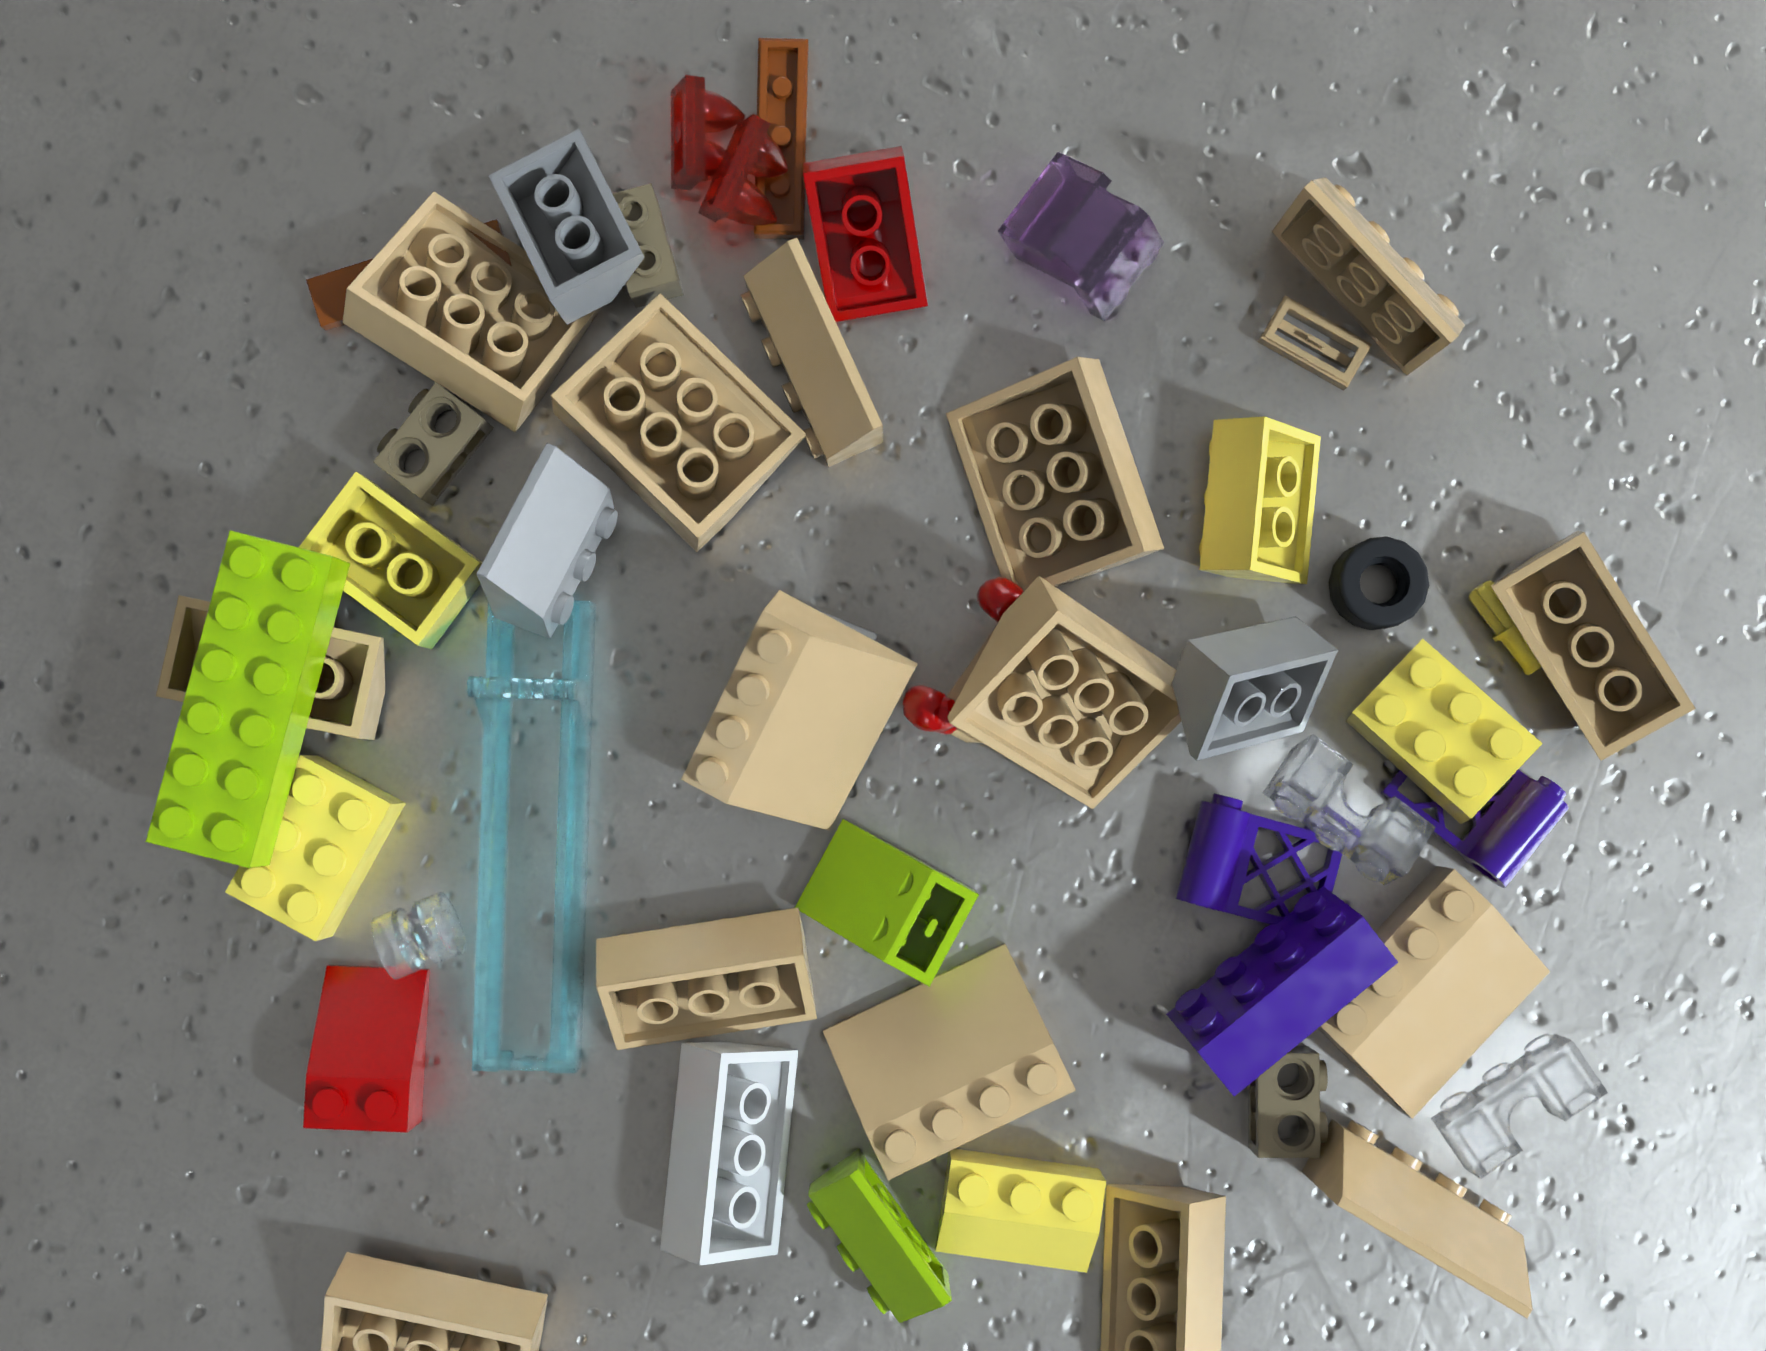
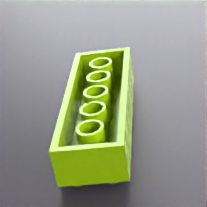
[146,530,350,868]

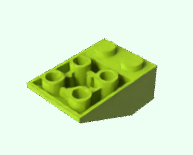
[794,819,979,987]

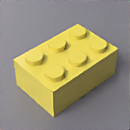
[298,472,482,649]
[1346,639,1543,824]
[225,755,406,941]

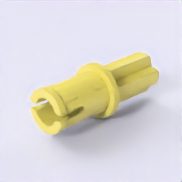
[1468,580,1541,675]

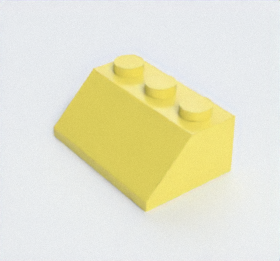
[1199,416,1321,584]
[935,1148,1106,1273]

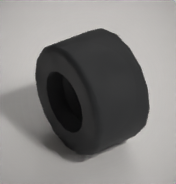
[1328,536,1429,630]

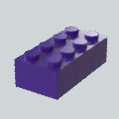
[1166,886,1398,1097]

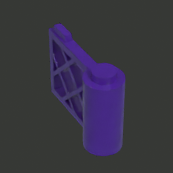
[1381,770,1569,888]
[1175,793,1346,925]

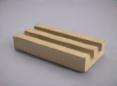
[1257,295,1372,391]

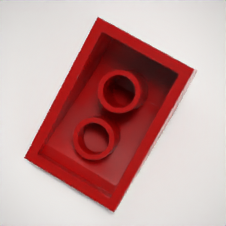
[803,146,928,322]
[303,965,430,1133]

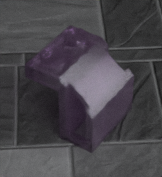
[998,152,1164,321]

